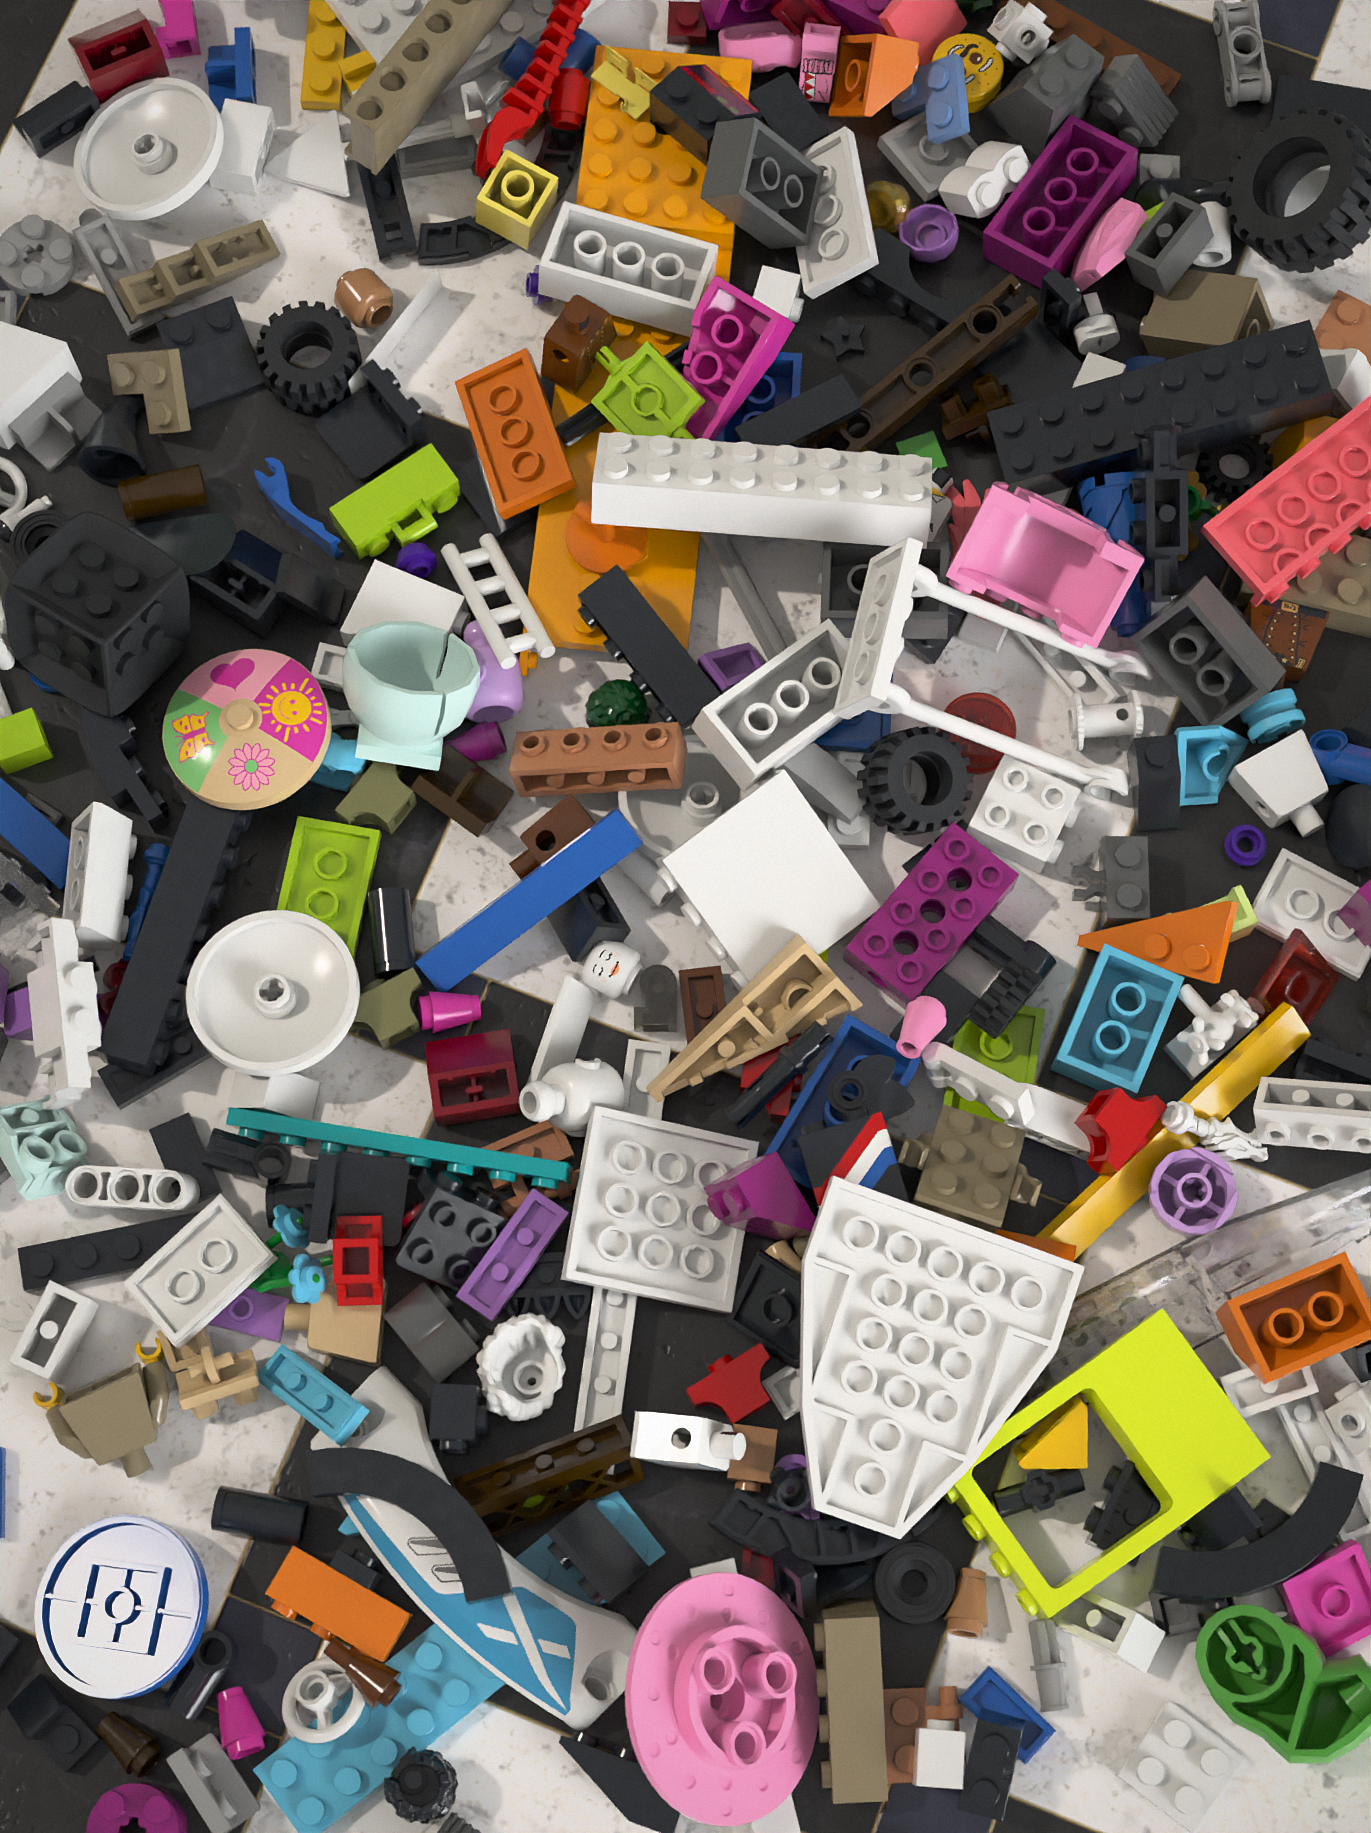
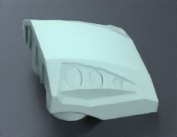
[0,1094,90,1201]

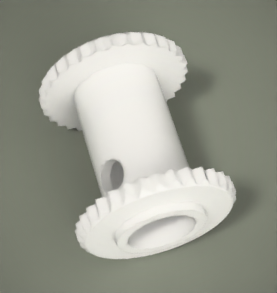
[1068,690,1144,751]

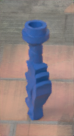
[122,843,171,963]

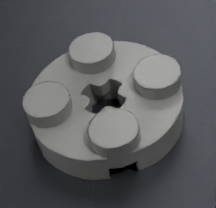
[0,214,76,297]

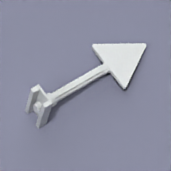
[263,81,493,197]

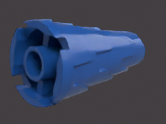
[1077,472,1151,638]

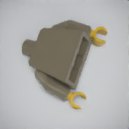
[33,1337,170,1478]

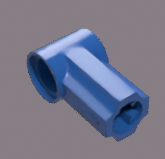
[1309,729,1371,786]

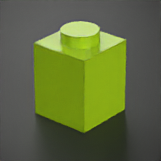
[0,708,54,775]

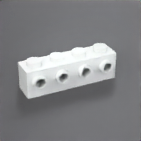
[1253,1077,1371,1153]

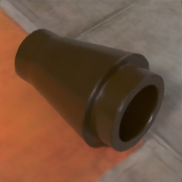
[96,1711,164,1778]

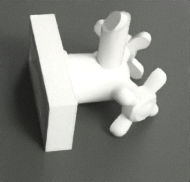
[1163,984,1259,1081]

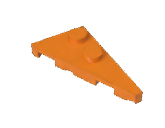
[1077,901,1239,983]

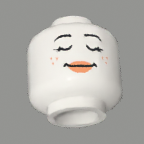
[577,940,644,999]

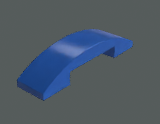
[0,778,70,892]

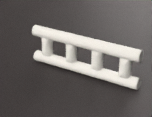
[441,533,556,669]

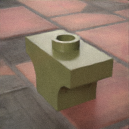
[335,761,417,835]
[349,968,424,1050]

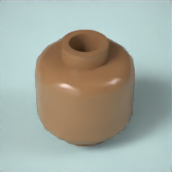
[334,268,393,329]

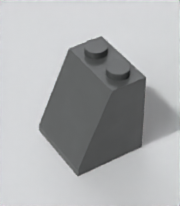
[982,34,1105,157]

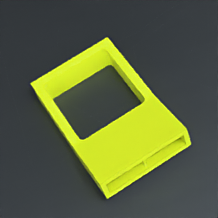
[943,1308,1271,1619]

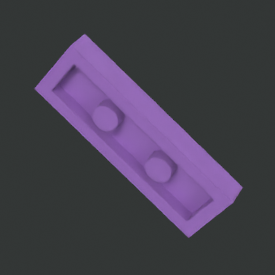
[456,1188,569,1323]

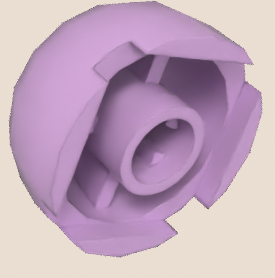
[1148,1147,1238,1236]

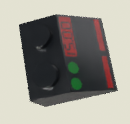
[649,64,762,167]

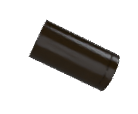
[118,464,208,521]

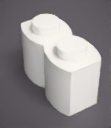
[938,141,1032,218]

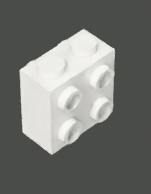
[966,753,1082,873]

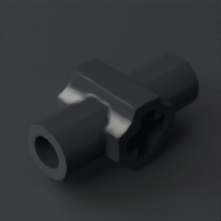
[991,1469,1085,1518]

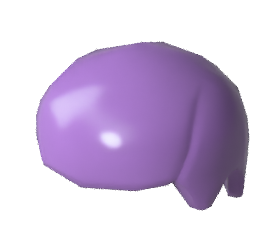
[899,204,959,263]

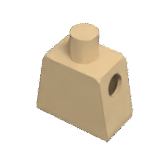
[284,1279,388,1367]

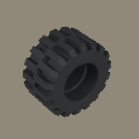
[256,300,363,414]
[857,726,974,836]

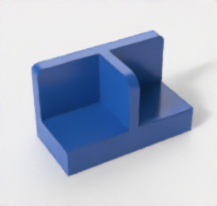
[205,27,257,113]

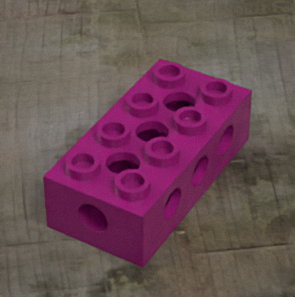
[843,822,1019,1010]

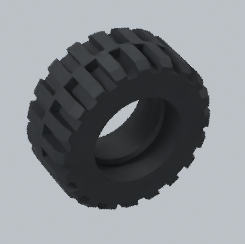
[1226,107,1371,273]

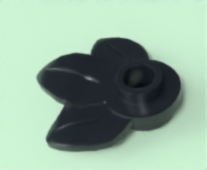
[828,1054,915,1128]

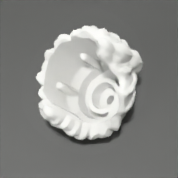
[476,1312,566,1421]

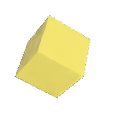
[476,149,559,250]

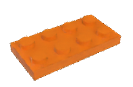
[454,348,578,520]

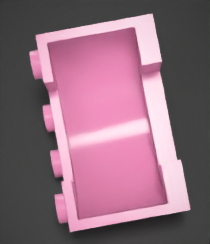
[945,481,1145,649]

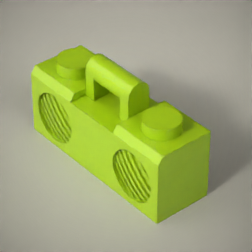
[329,443,461,560]

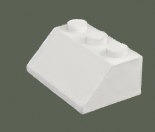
[62,802,137,952]

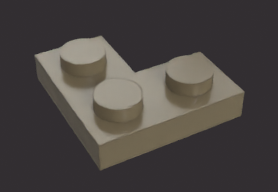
[107,348,191,434]

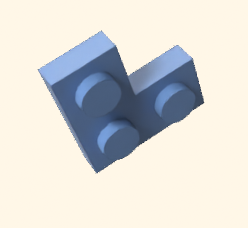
[891,53,970,145]

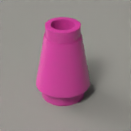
[417,991,481,1033]
[216,1686,266,1760]

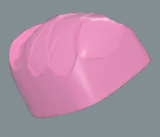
[718,20,803,73]

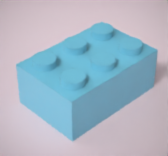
[1050,944,1185,1099]

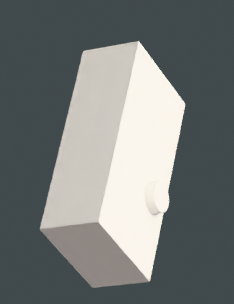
[538,201,719,337]
[691,618,850,792]

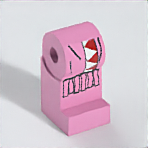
[799,23,841,104]

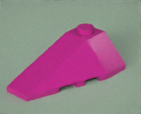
[682,275,796,441]

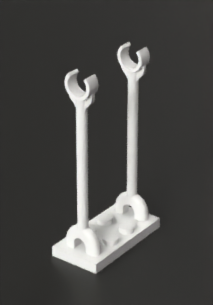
[833,537,1154,801]

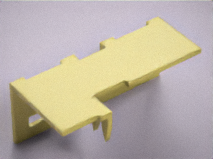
[591,44,658,120]

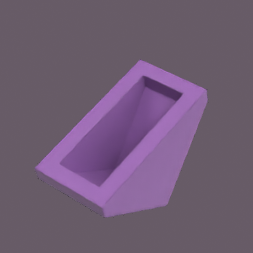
[698,642,765,695]

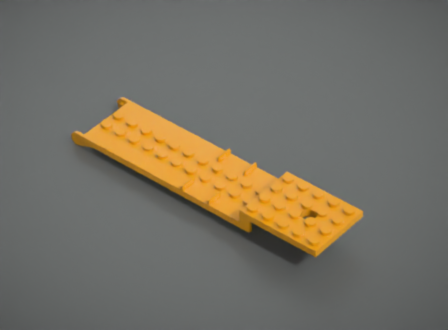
[519,45,753,676]

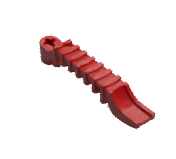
[476,0,591,180]

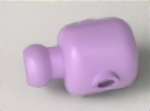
[463,620,524,723]

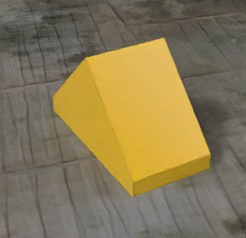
[1013,1393,1088,1469]

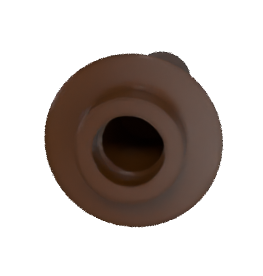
[323,1638,403,1710]

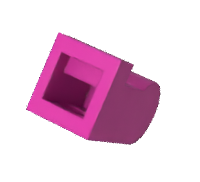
[155,0,201,60]

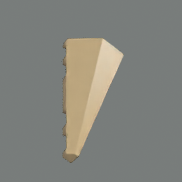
[646,934,863,1102]

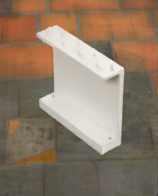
[654,769,881,992]

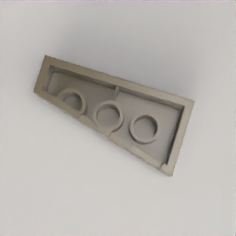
[814,1597,888,1804]

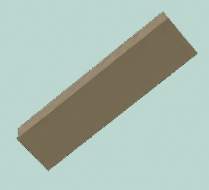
[342,0,515,175]

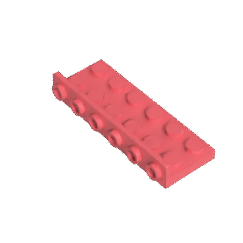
[1200,395,1371,607]

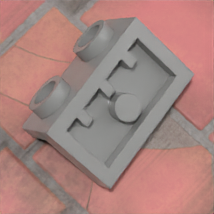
[166,1733,260,1833]

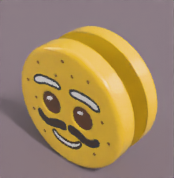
[932,34,1004,113]

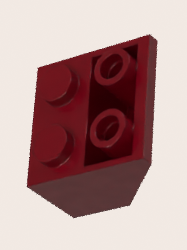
[67,9,170,105]
[425,1029,522,1127]

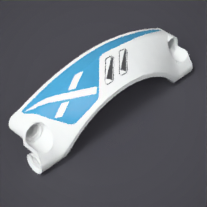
[311,1365,638,1730]

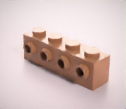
[509,722,688,797]

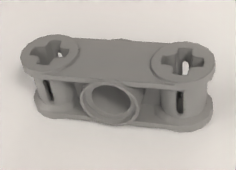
[1213,0,1271,107]

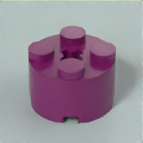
[86,1782,188,1833]

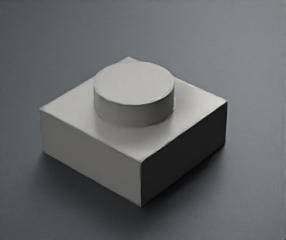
[1137,154,1180,191]

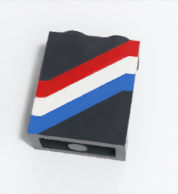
[791,1107,910,1211]

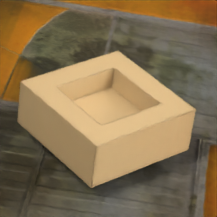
[157,1326,216,1373]

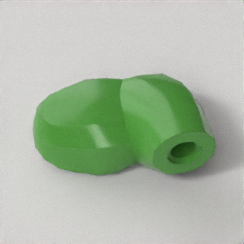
[1195,1604,1371,1764]

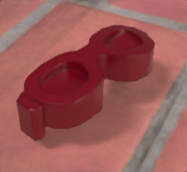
[98,958,128,1019]

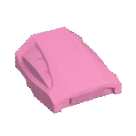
[1070,198,1149,292]

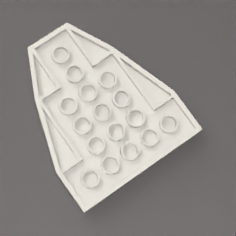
[799,1176,1085,1539]

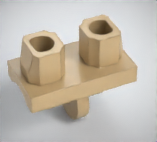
[175,1345,260,1420]

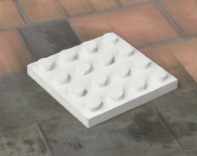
[561,1105,759,1314]

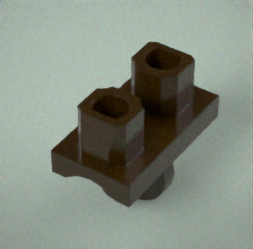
[938,372,1013,445]

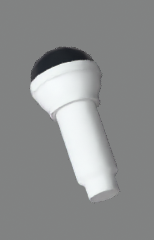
[0,495,53,543]

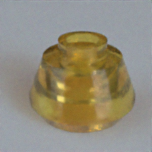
[865,181,911,234]

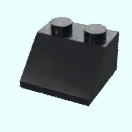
[156,296,266,413]

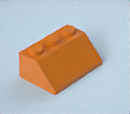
[1215,1252,1371,1385]

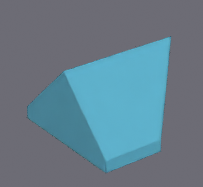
[1174,725,1250,806]

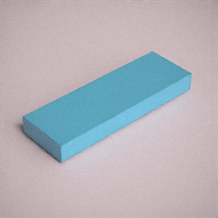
[258,1344,370,1447]

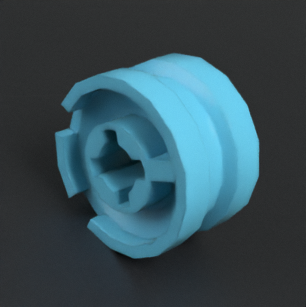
[1239,688,1306,744]

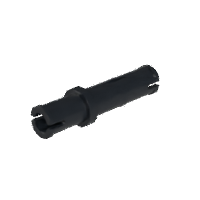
[722,1020,834,1131]

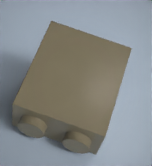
[1139,269,1275,361]

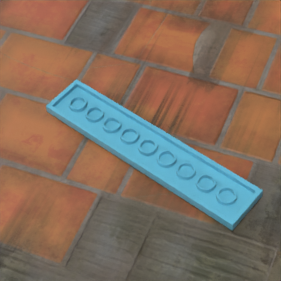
[253,1491,666,1833]

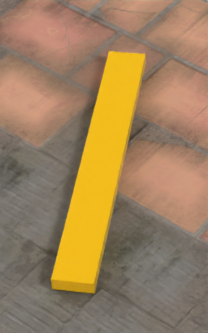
[1036,1002,1311,1260]

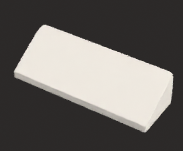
[1011,615,1127,705]
[526,975,595,1085]

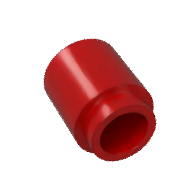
[547,68,590,131]

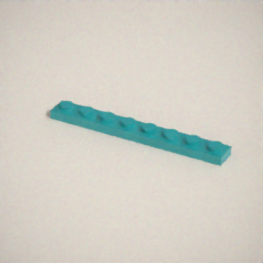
[226,1107,573,1190]

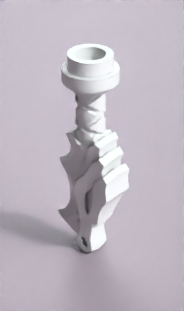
[1161,1101,1268,1162]

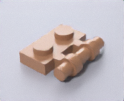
[481,1120,580,1218]
[883,1686,966,1784]

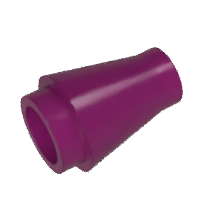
[443,720,507,762]

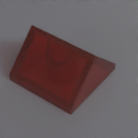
[1246,928,1340,1028]

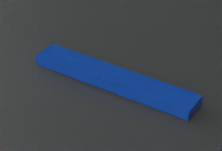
[415,807,643,992]

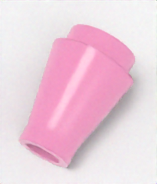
[896,996,946,1059]

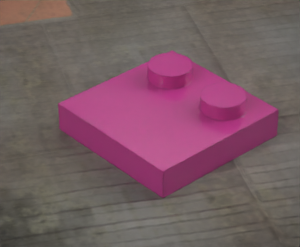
[1277,1539,1371,1658]

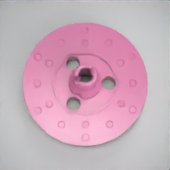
[625,1573,820,1826]

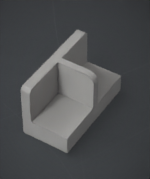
[8,371,102,472]

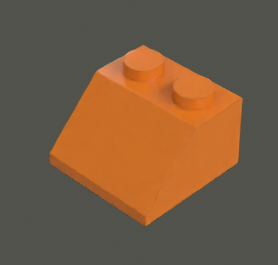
[828,34,919,117]

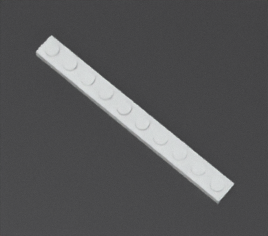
[574,1039,671,1475]

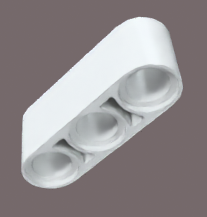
[1003,1083,1090,1161]
[65,1165,200,1212]

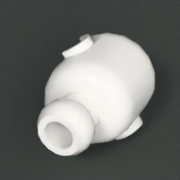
[519,1058,625,1137]

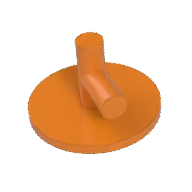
[566,500,648,575]

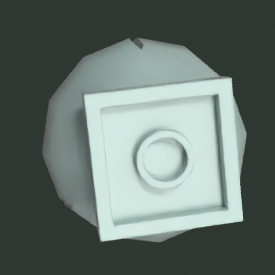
[342,621,480,771]

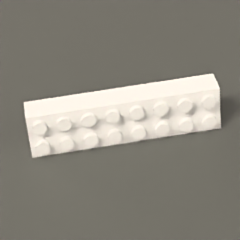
[591,432,932,549]

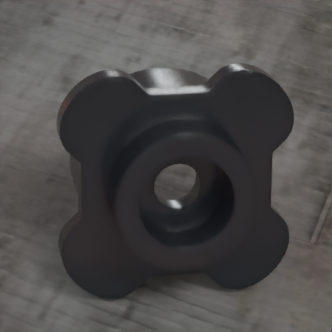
[767,1467,811,1512]

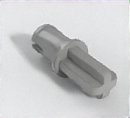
[1028,1618,1069,1712]

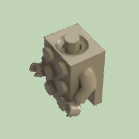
[897,1104,1042,1234]

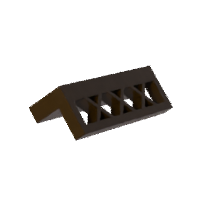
[453,1414,645,1539]

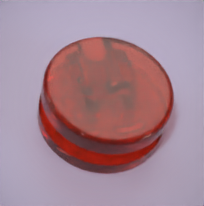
[937,692,1017,775]

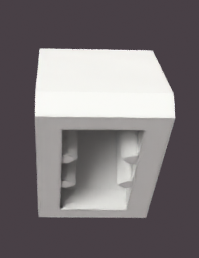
[227,1071,321,1121]

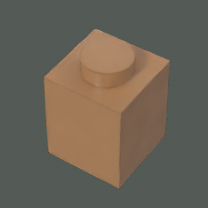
[726,1424,778,1493]

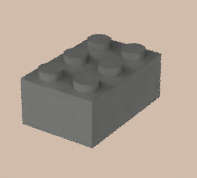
[700,117,824,249]
[820,541,950,639]
[1129,575,1286,726]

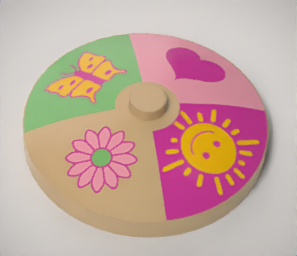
[162,649,332,810]

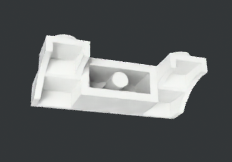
[27,918,102,1110]

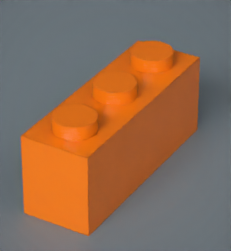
[265,1546,413,1663]

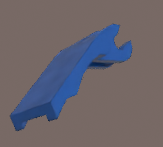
[255,457,344,559]

